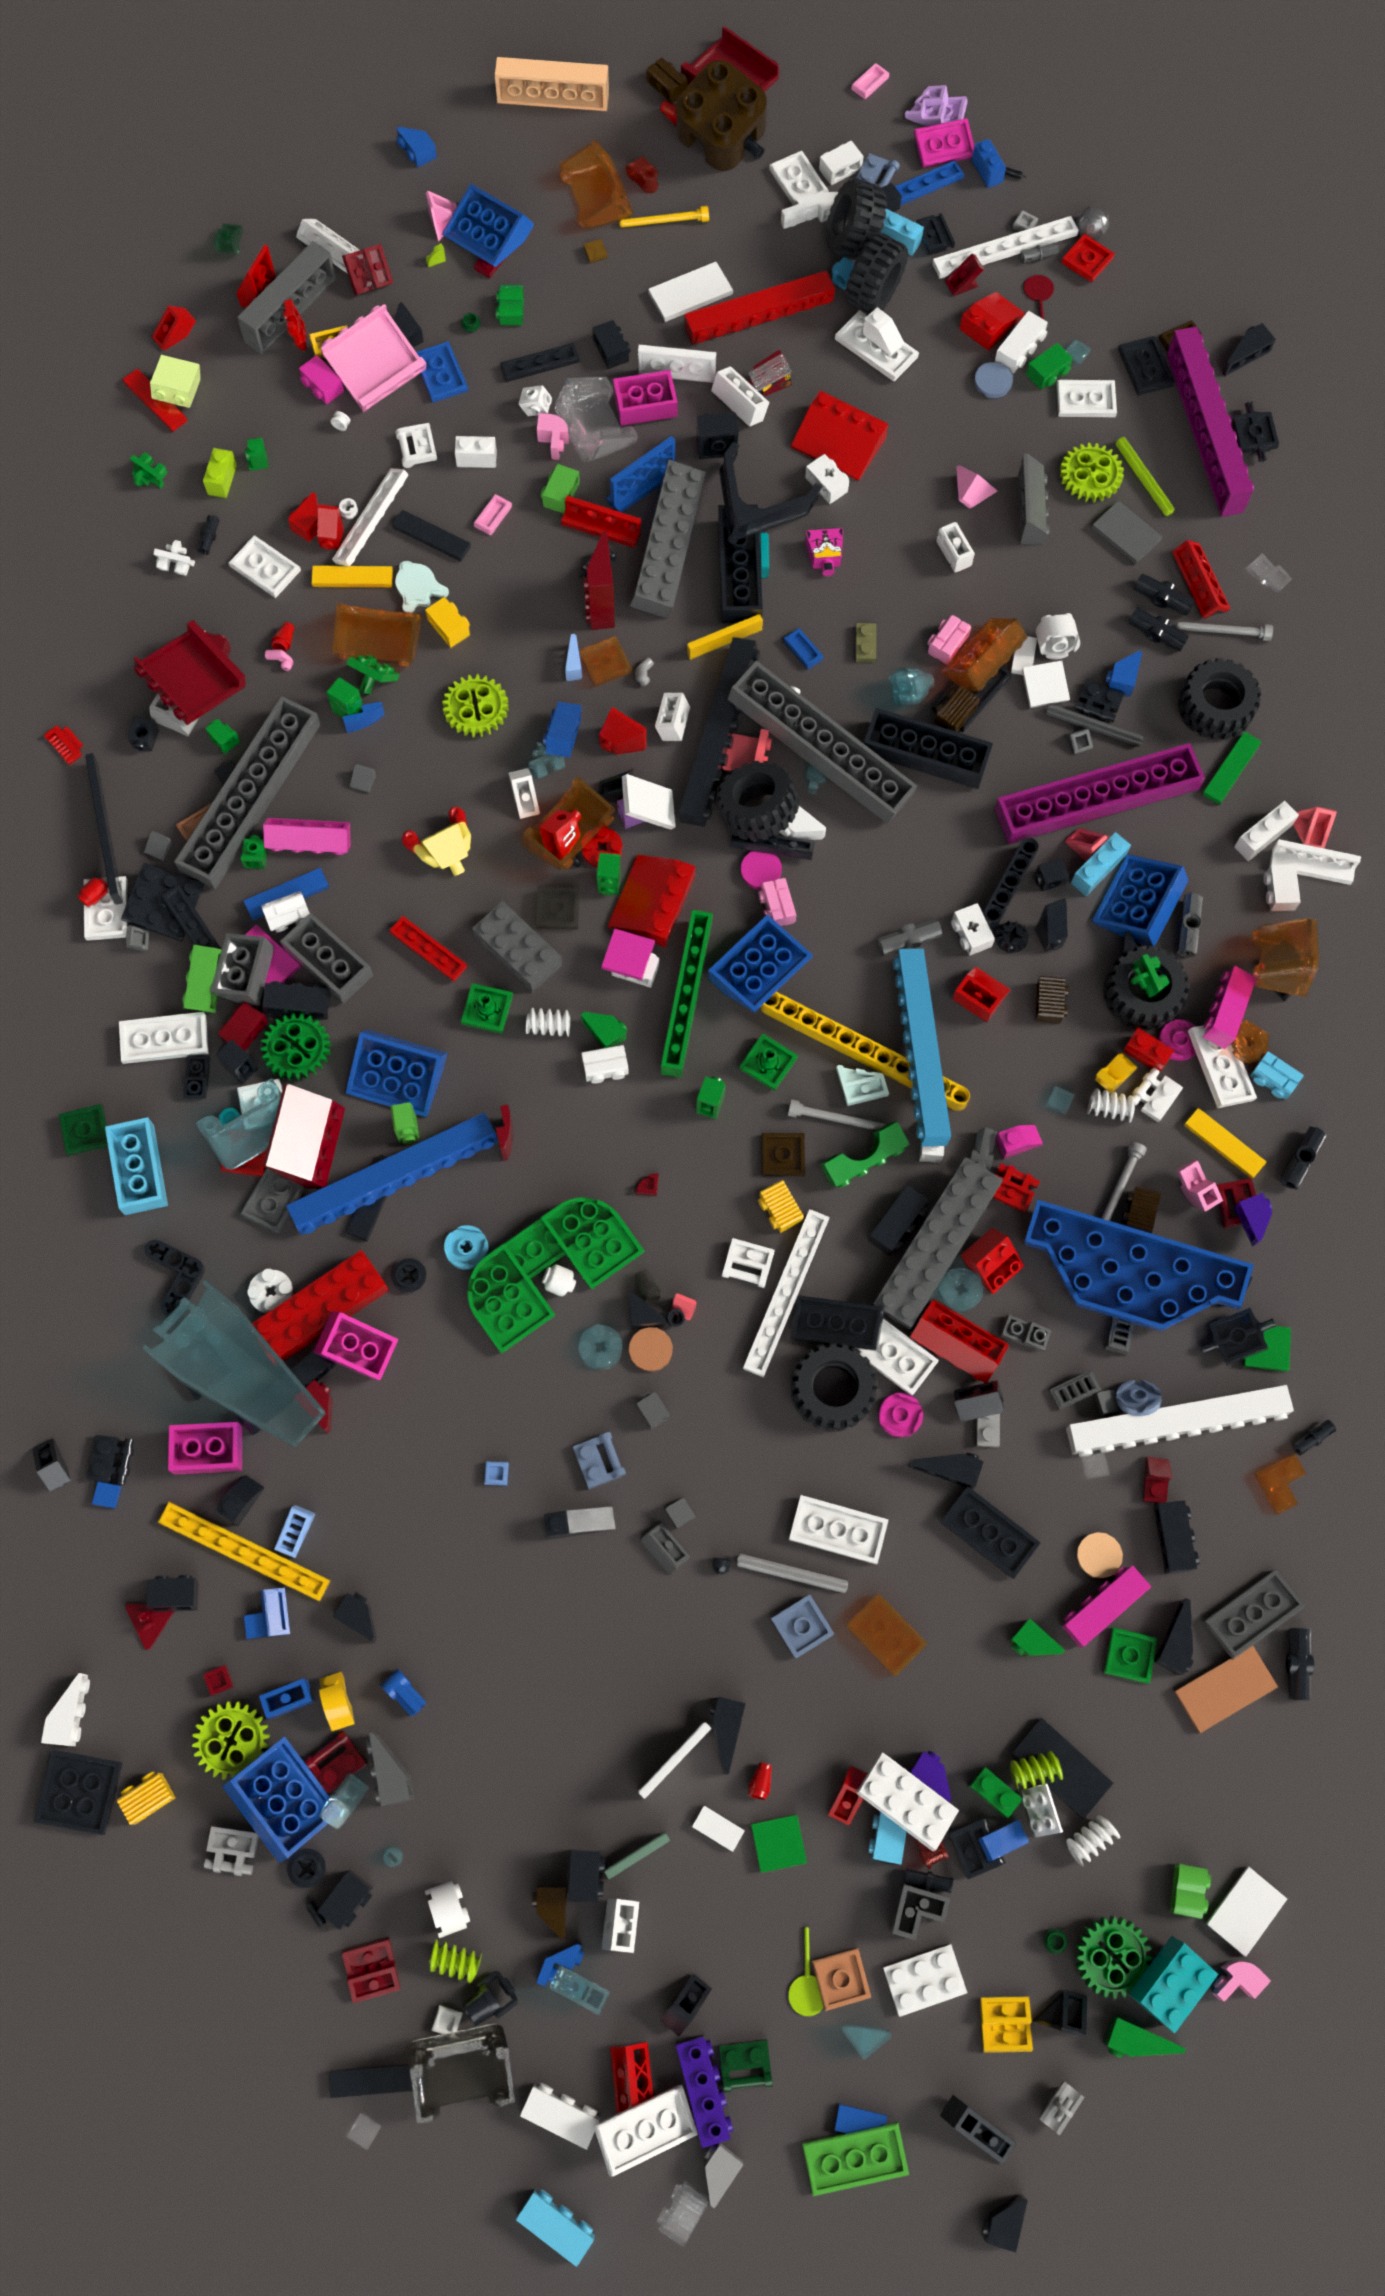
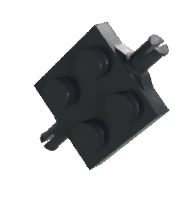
[1232,401,1279,462]
[1201,1307,1276,1366]

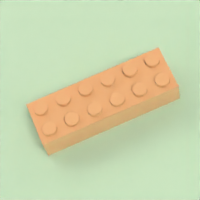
[495,57,609,111]

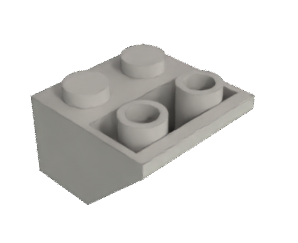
[149,694,200,736]

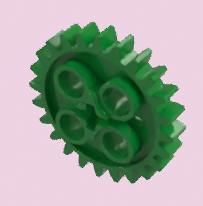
[261,1013,331,1081]
[1074,1915,1153,1999]

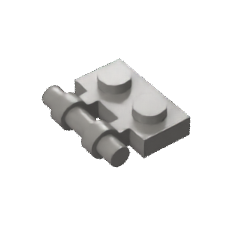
[204,1826,259,1876]

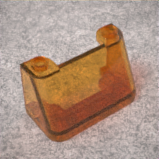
[559,140,634,229]
[332,603,422,667]
[521,777,615,871]
[1251,917,1319,997]

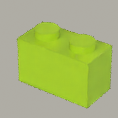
[203,448,237,498]

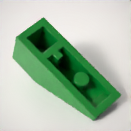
[1103,2016,1186,2058]

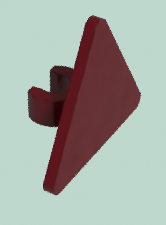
[125,1604,175,1650]

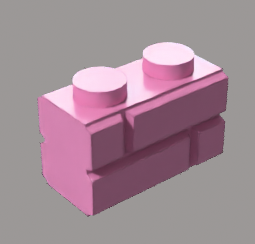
[928,615,971,665]
[758,878,797,926]

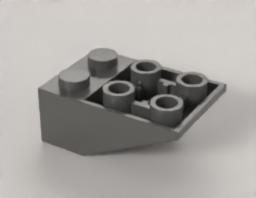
[366,1732,415,1806]

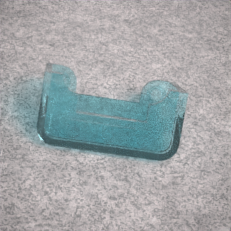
[195,1078,282,1169]

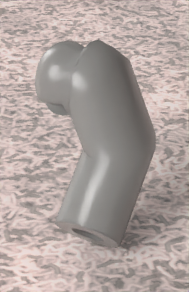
[635,657,654,686]

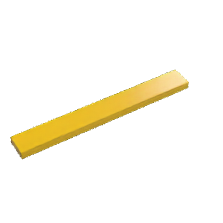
[158,1502,330,1602]

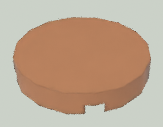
[629,1327,673,1372]

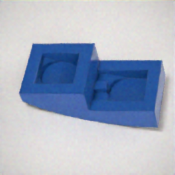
[343,701,385,733]

